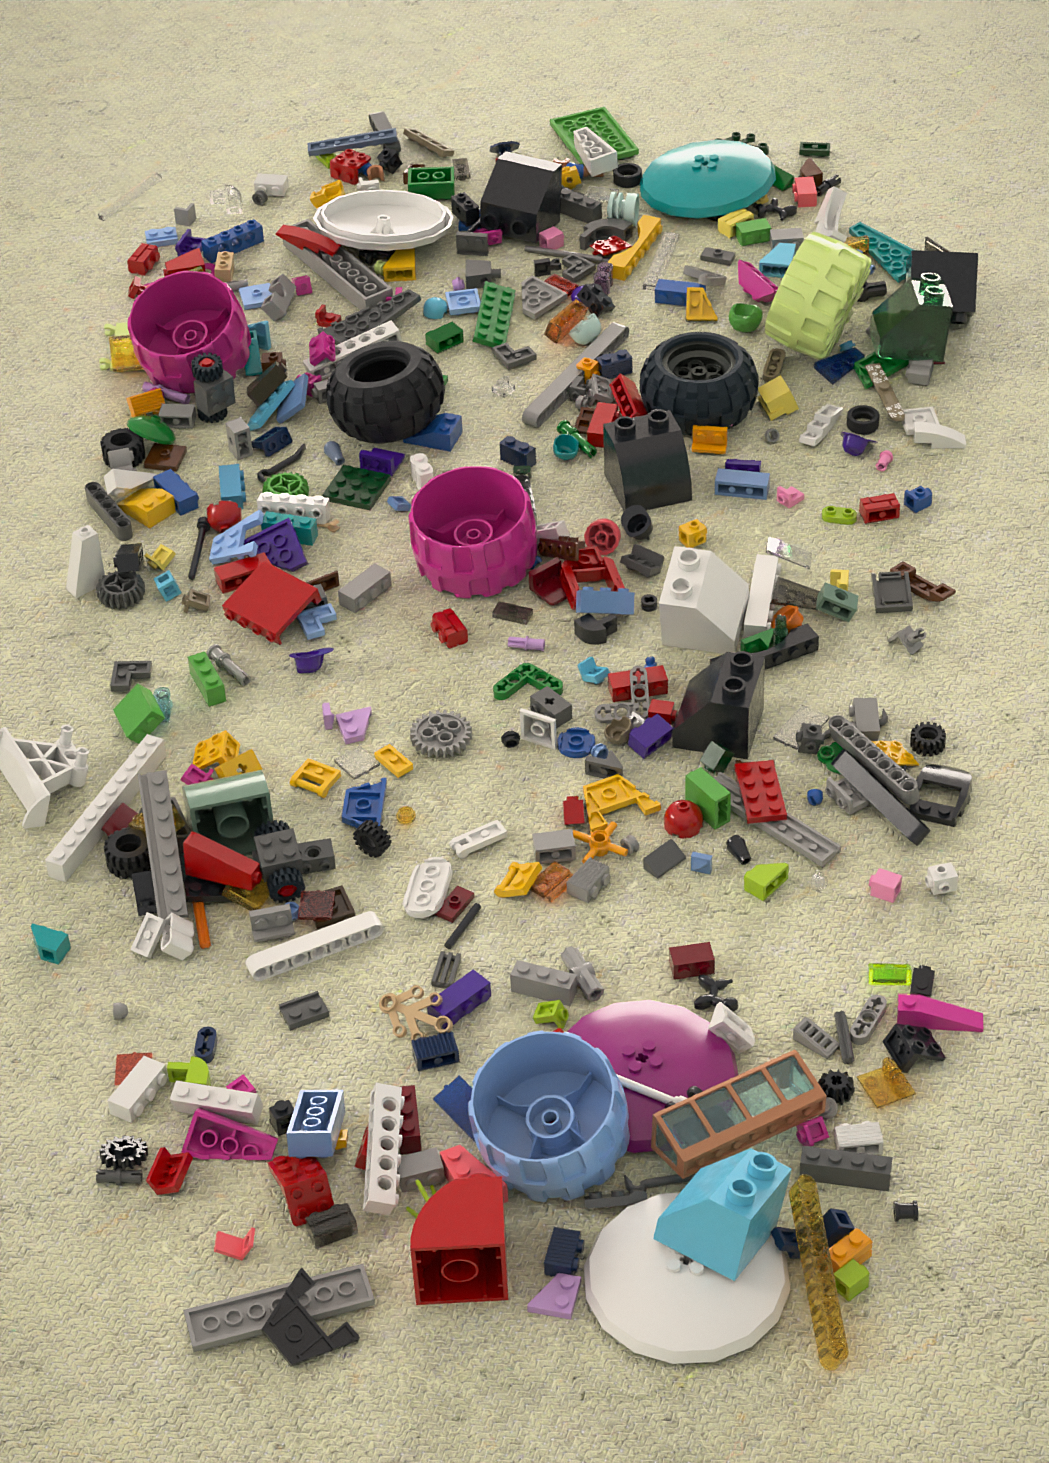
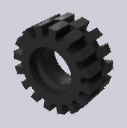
[910,722,946,757]
[353,820,392,858]

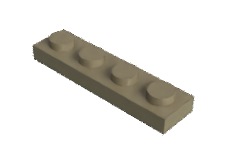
[403,129,454,158]

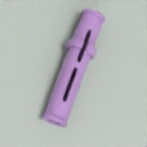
[142,382,190,404]

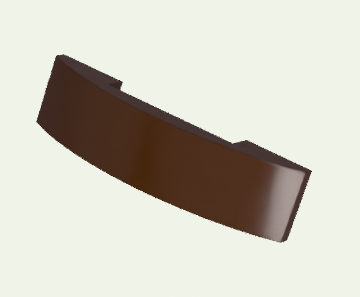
[890,561,956,602]

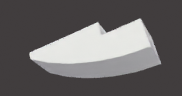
[913,422,966,449]

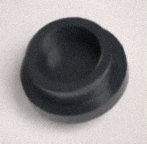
[501,731,520,748]

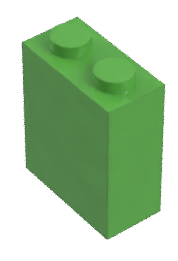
[113,683,165,744]
[685,767,731,830]

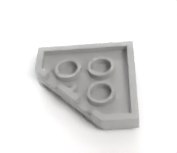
[521,275,568,319]

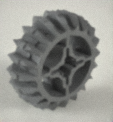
[96,570,145,610]

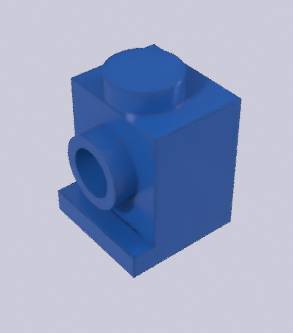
[904,486,932,513]

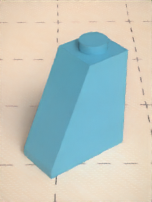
[759,243,796,278]

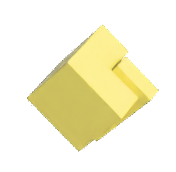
[757,375,799,421]

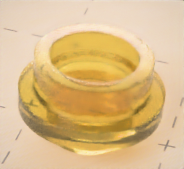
[396,806,416,824]

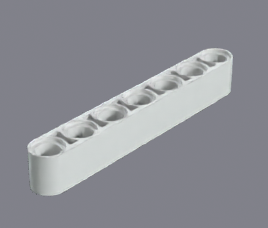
[245,911,384,981]

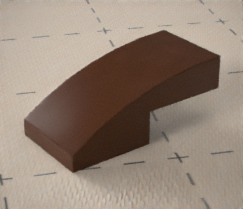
[575,407,595,434]

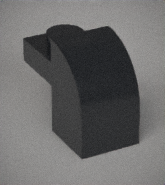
[574,613,617,645]

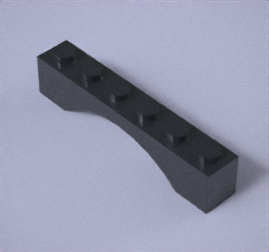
[710,623,819,670]

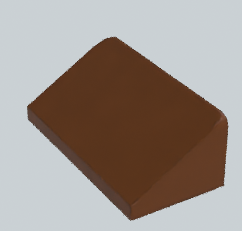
[306,571,340,592]

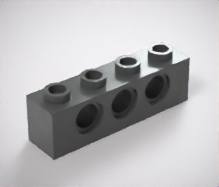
[252,838,336,881]

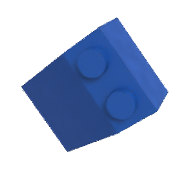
[403,413,463,452]

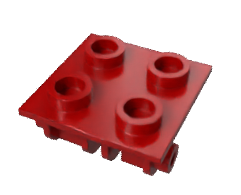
[590,236,632,256]

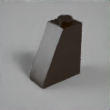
[247,361,288,407]

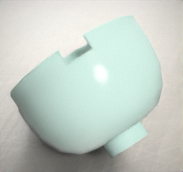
[568,313,602,345]

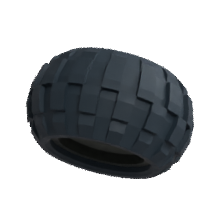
[639,332,759,436]

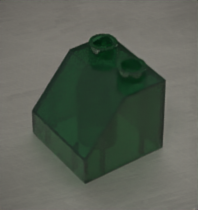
[869,273,953,362]

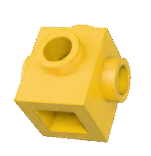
[561,166,582,189]
[679,519,707,548]

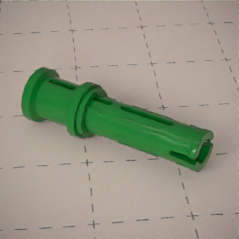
[557,420,597,458]

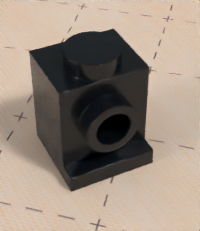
[269,1100,294,1137]

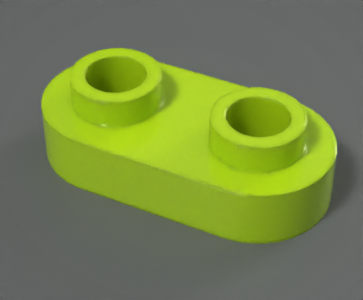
[822,506,857,525]

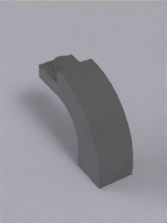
[579,218,633,250]

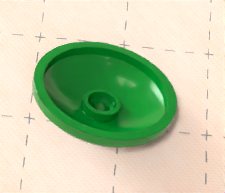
[127,415,176,444]

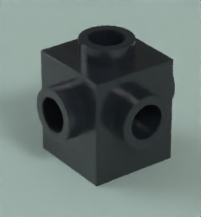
[377,147,403,174]

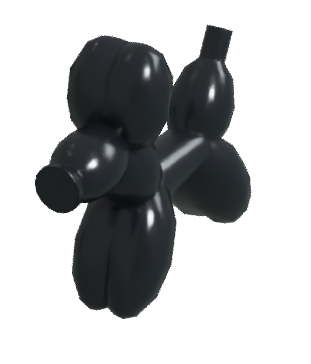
[753,198,797,221]
[359,250,396,264]
[694,974,738,1012]

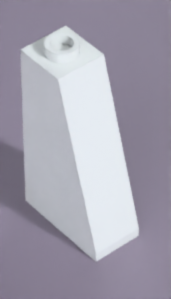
[66,525,105,598]

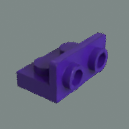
[725,459,761,472]

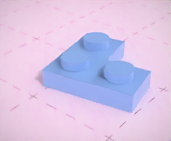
[297,603,337,640]

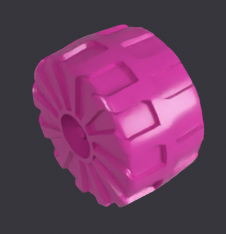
[127,271,251,394]
[408,466,537,599]

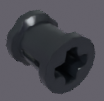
[893,1200,918,1222]

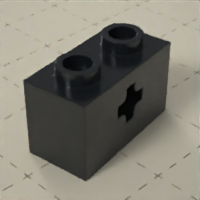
[451,192,480,227]

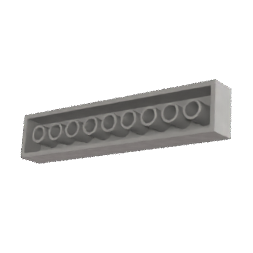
[283,219,393,310]

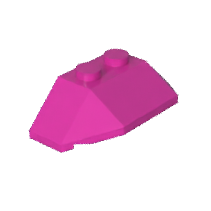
[738,259,778,302]

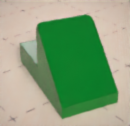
[740,628,775,654]

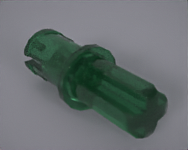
[773,614,788,646]

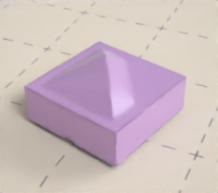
[322,702,335,730]

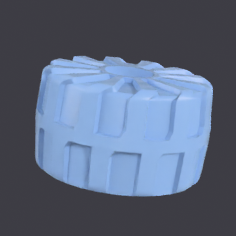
[468,1030,630,1202]

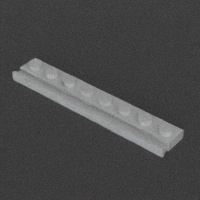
[138,770,188,920]
[713,772,841,867]

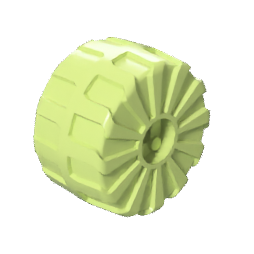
[764,232,872,360]

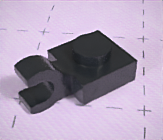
[533,258,562,277]

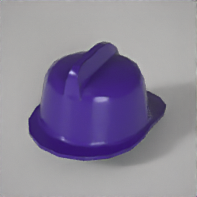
[840,432,878,456]
[289,648,334,673]

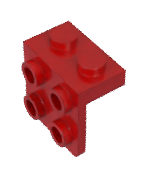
[330,149,371,185]

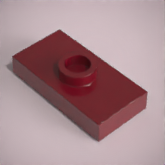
[435,885,475,923]

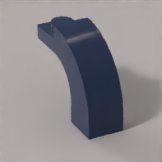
[770,1208,855,1259]

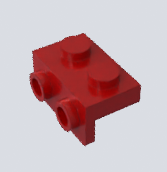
[146,1147,193,1195]

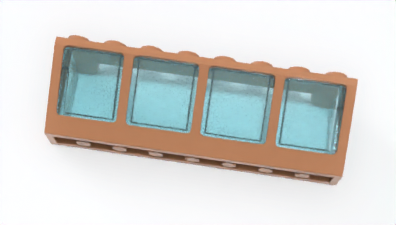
[651,1050,826,1179]

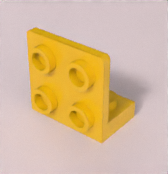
[193,730,240,770]

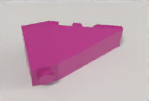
[897,993,983,1032]
[181,1108,278,1160]

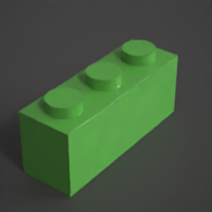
[187,651,226,707]

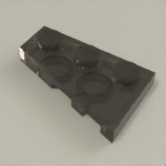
[770,576,819,610]

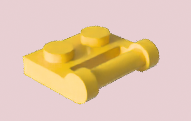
[290,758,341,798]
[494,862,542,898]

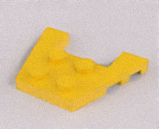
[583,774,661,833]

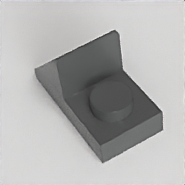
[585,750,623,779]

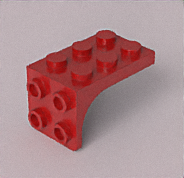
[267,1155,336,1226]

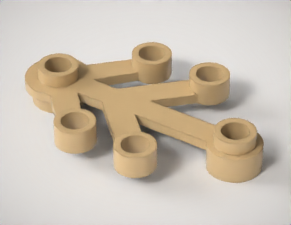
[379,985,453,1041]

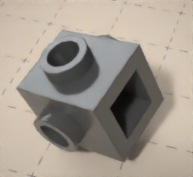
[795,723,825,754]

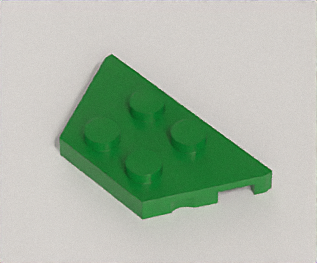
[854,350,912,389]

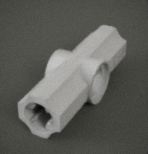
[561,946,604,1002]

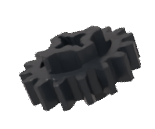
[99,1135,148,1171]

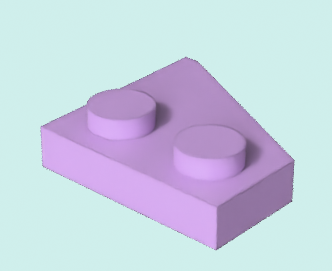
[335,706,372,744]
[527,1273,581,1320]

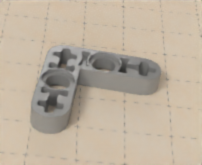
[683,265,727,286]
[594,665,650,723]

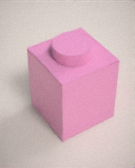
[539,226,564,250]
[869,868,902,903]

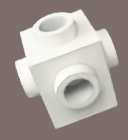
[925,862,958,895]

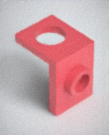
[214,1227,255,1261]

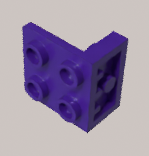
[359,448,405,477]

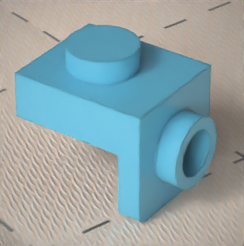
[578,657,610,684]

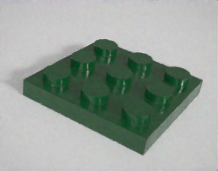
[322,465,391,511]

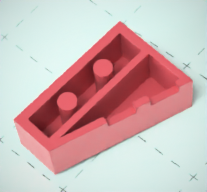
[440,1145,508,1203]

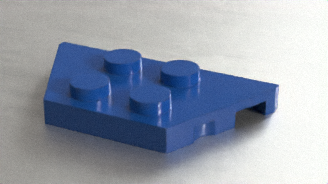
[342,778,387,828]

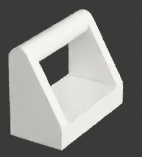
[708,1002,755,1054]

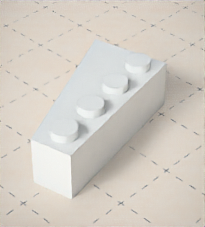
[573,127,618,177]

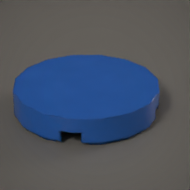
[557,727,596,758]

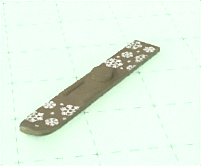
[865,363,905,421]

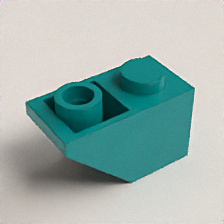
[30,923,71,965]

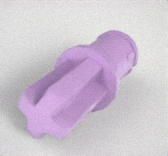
[508,636,545,651]

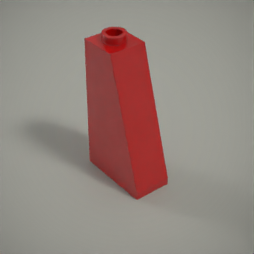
[183,831,262,891]

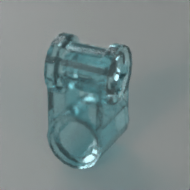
[153,687,173,722]

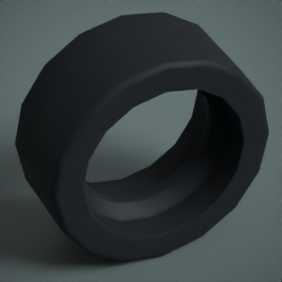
[613,163,642,188]
[847,405,880,435]

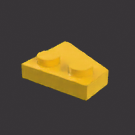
[686,287,718,321]

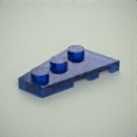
[814,347,865,385]

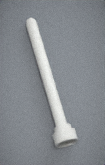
[616,1074,687,1104]

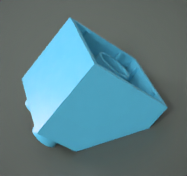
[653,1148,792,1281]

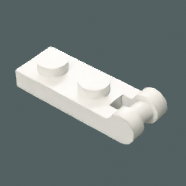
[449,820,507,859]

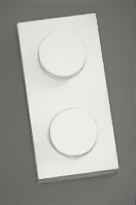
[130,912,167,959]

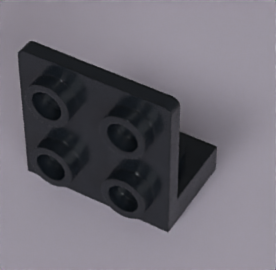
[132,870,157,916]
[882,1023,946,1073]

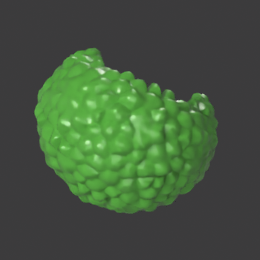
[728,303,763,333]

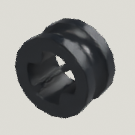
[641,594,657,612]

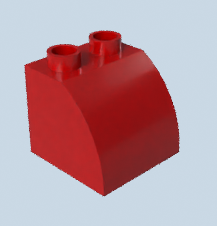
[410,1173,509,1305]

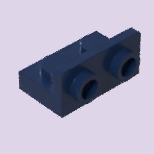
[251,427,293,457]

